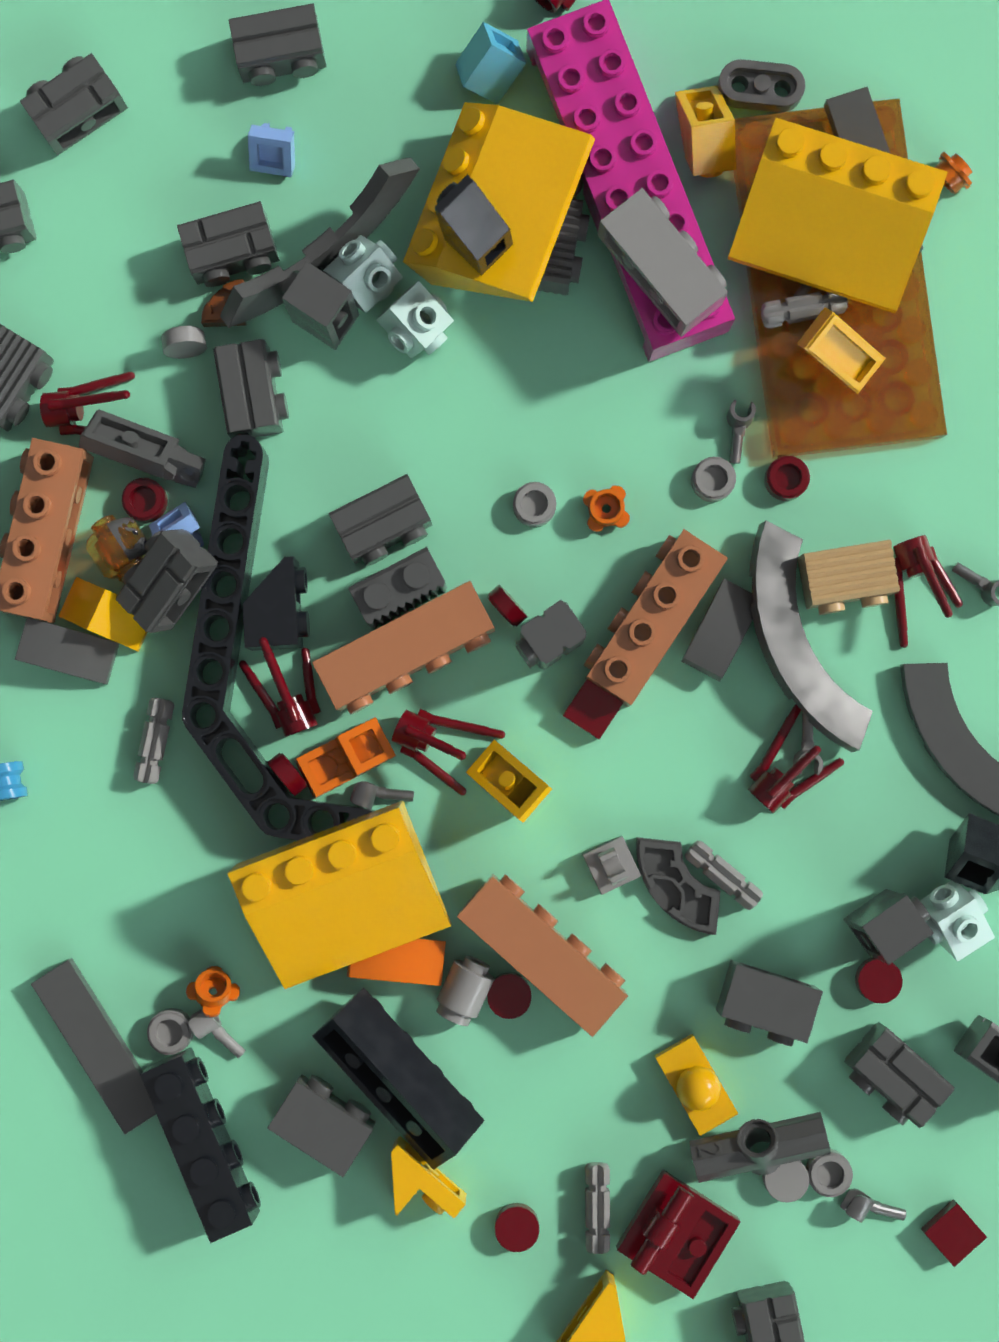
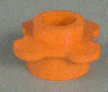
[934,152,972,194]
[583,485,630,532]
[186,966,240,1017]

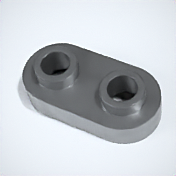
[717,59,805,113]

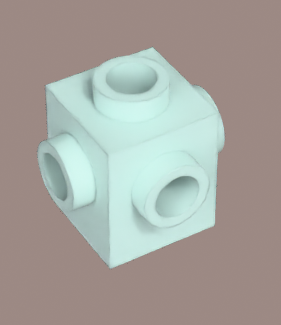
[323,234,403,313]
[376,281,454,359]
[920,880,995,961]

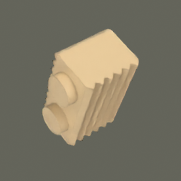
[798,540,900,615]

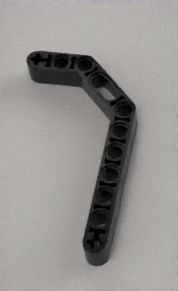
[182,435,375,840]

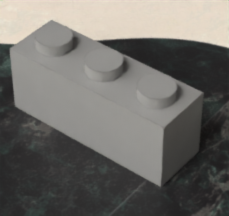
[597,188,728,337]

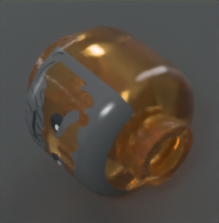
[86,515,148,582]

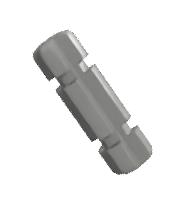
[761,291,848,328]
[133,698,174,784]
[685,840,763,910]
[585,1162,610,1254]

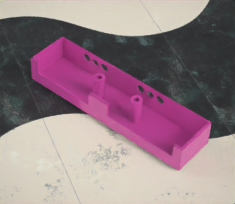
[526,0,735,362]

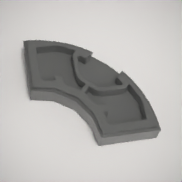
[636,837,721,935]

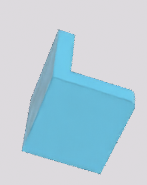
[456,22,526,103]

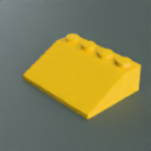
[403,102,595,302]
[728,118,948,314]
[227,800,452,989]

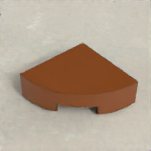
[201,279,247,327]

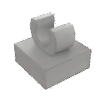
[582,836,641,895]

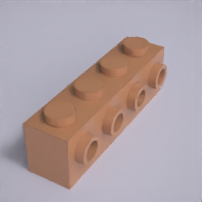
[0,438,94,624]
[584,529,728,707]
[312,581,495,715]
[457,874,628,1037]

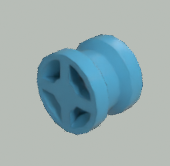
[0,761,28,801]

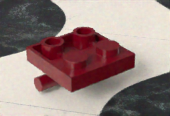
[616,1170,741,1300]

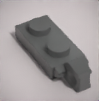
[79,410,205,488]

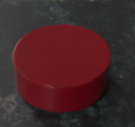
[764,456,810,501]
[122,478,168,523]
[488,584,528,627]
[267,753,307,796]
[855,958,903,1003]
[487,973,532,1019]
[495,1203,539,1252]

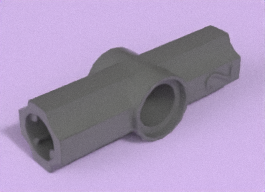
[689,1112,831,1183]

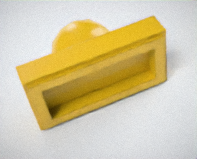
[797,307,886,394]
[654,1034,738,1136]

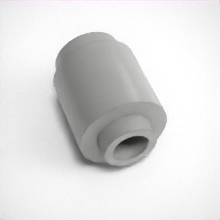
[436,956,494,1026]

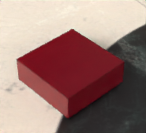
[563,679,623,740]
[921,1199,987,1267]

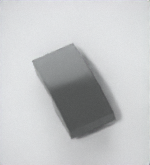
[681,579,753,681]
[15,617,119,685]

